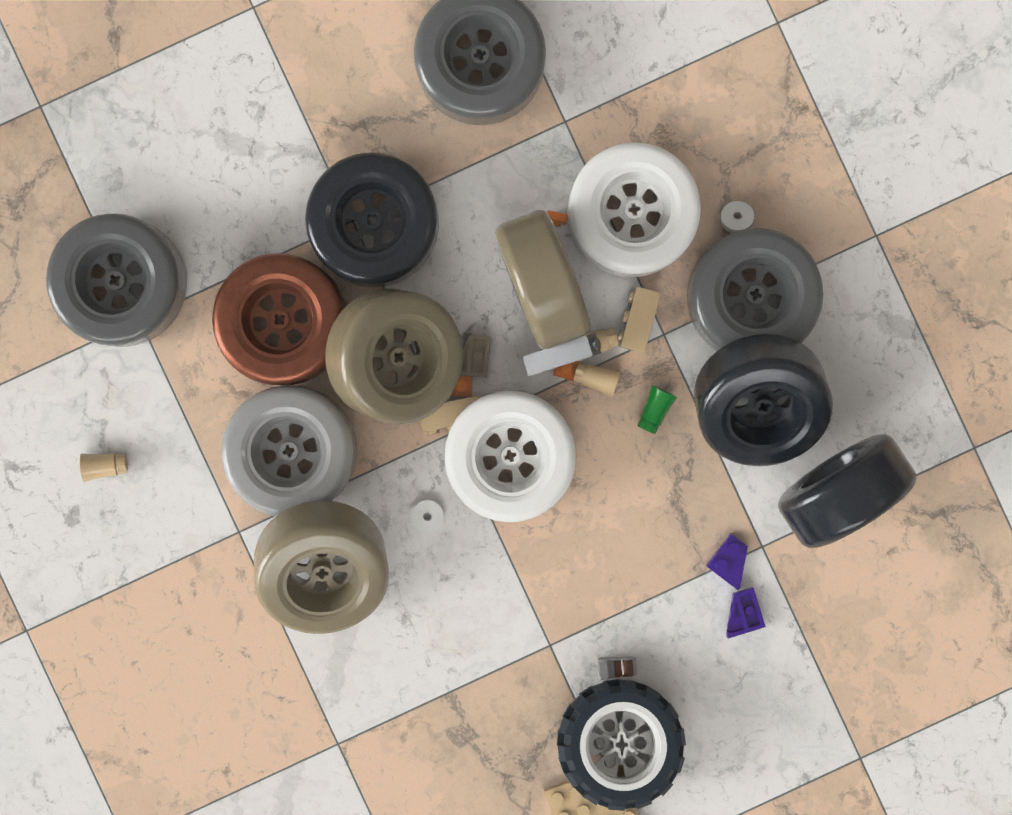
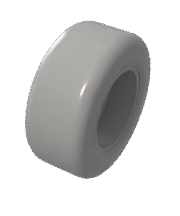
[221,386,357,516]

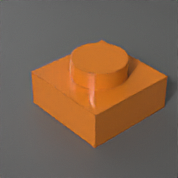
[547,210,568,227]
[553,361,579,381]
[451,376,473,397]

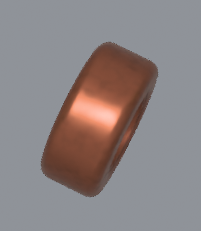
[212,253,346,385]

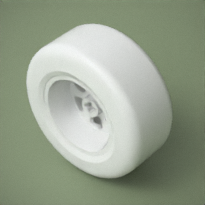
[567,142,701,277]
[445,390,576,522]

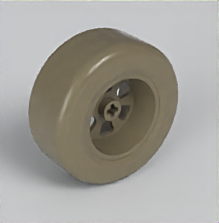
[495,210,590,350]
[325,289,463,424]
[254,501,389,634]

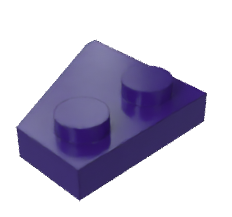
[706,533,748,590]
[726,587,766,639]

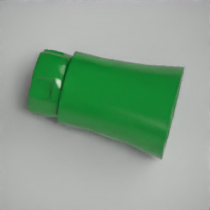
[637,385,678,434]

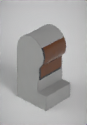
[598,657,637,681]

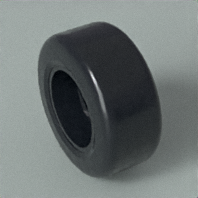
[305,152,439,287]
[694,334,833,466]
[778,434,916,548]

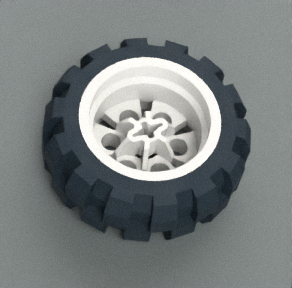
[557,679,686,811]

